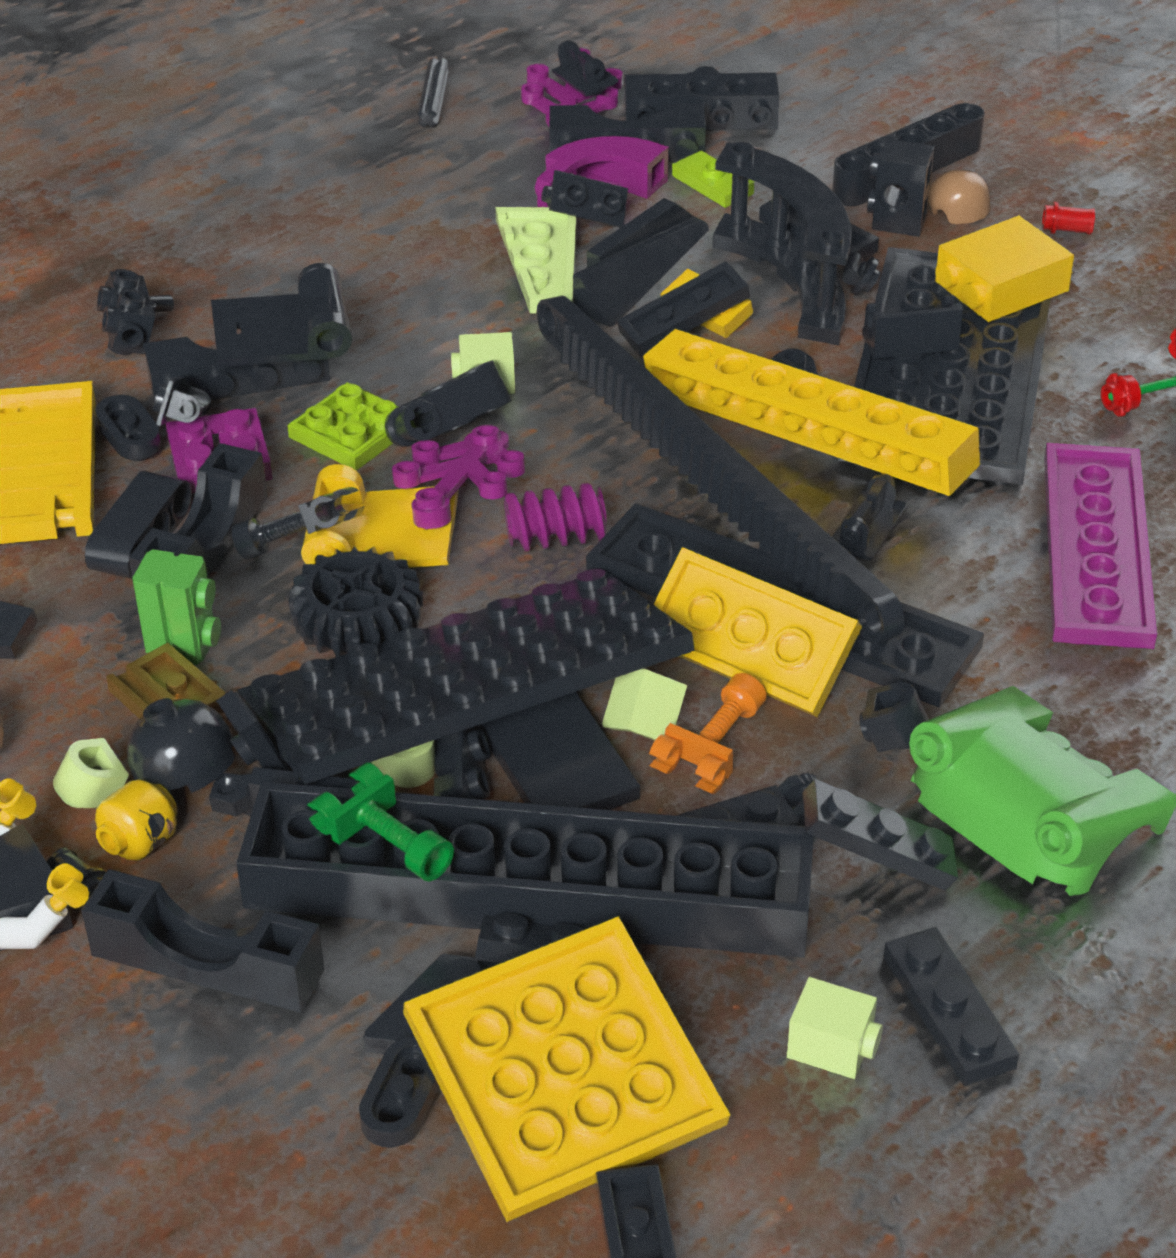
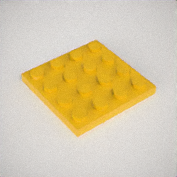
[403,917,730,1222]

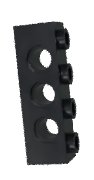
[625,72,780,130]

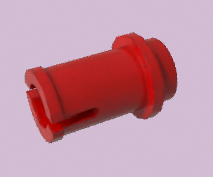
[1042,202,1095,234]

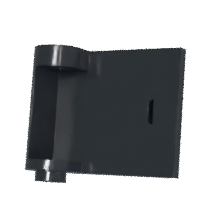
[211,263,352,367]

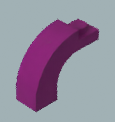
[535,136,668,207]

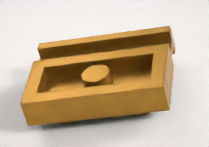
[106,642,226,719]

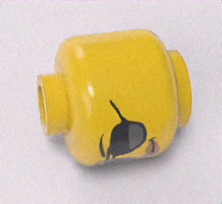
[95,780,178,861]

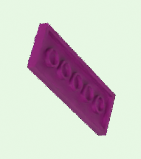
[1044,443,1157,649]

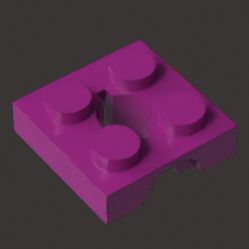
[166,408,273,493]

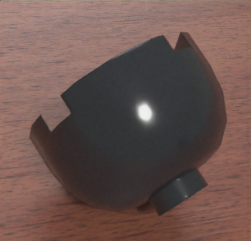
[127,698,235,799]

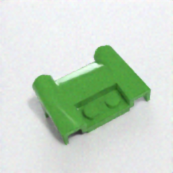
[909,686,1176,896]

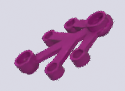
[521,48,623,126]
[392,425,525,529]

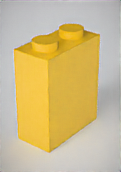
[935,216,1074,322]

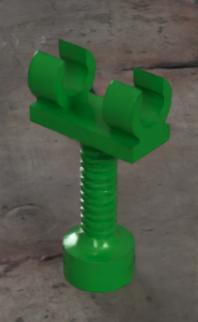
[307,762,454,882]

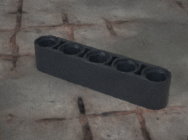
[832,103,985,207]

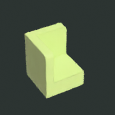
[602,669,687,741]

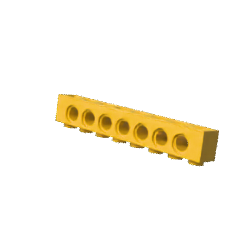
[643,329,980,496]

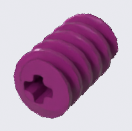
[504,483,607,552]

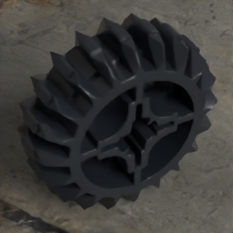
[288,546,423,657]

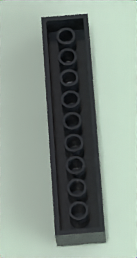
[236,782,814,958]

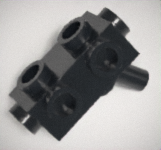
[97,269,174,355]

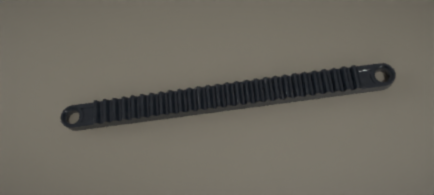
[536,295,905,644]

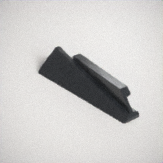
[573,198,709,327]

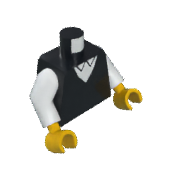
[0,778,89,951]

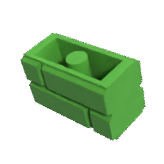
[132,549,221,665]

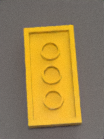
[653,547,862,718]

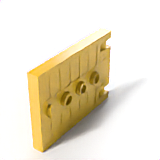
[0,381,96,544]

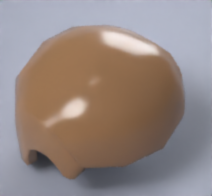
[929,170,991,224]

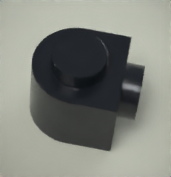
[859,682,929,753]

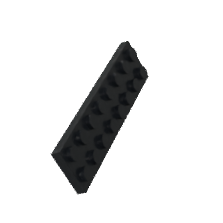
[586,503,984,708]

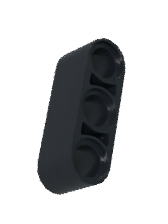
[84,471,192,579]

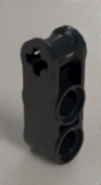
[384,360,512,447]

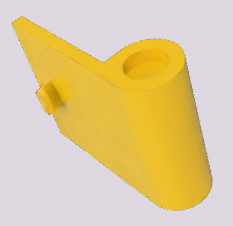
[301,464,459,568]

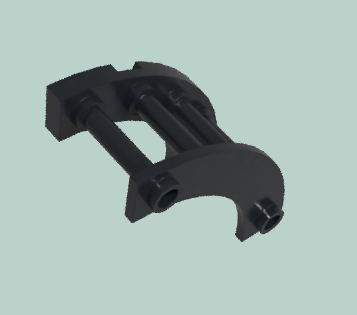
[712,142,852,346]

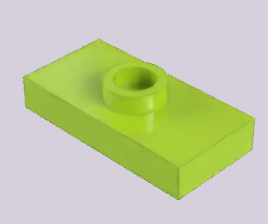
[672,151,755,208]

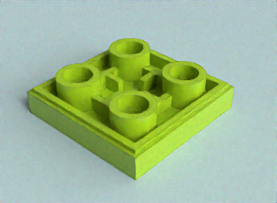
[287,382,415,471]

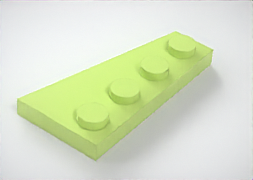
[496,207,577,313]

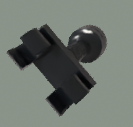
[232,487,365,560]

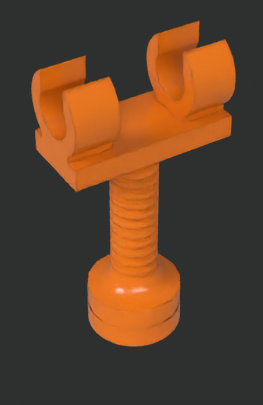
[649,673,767,794]

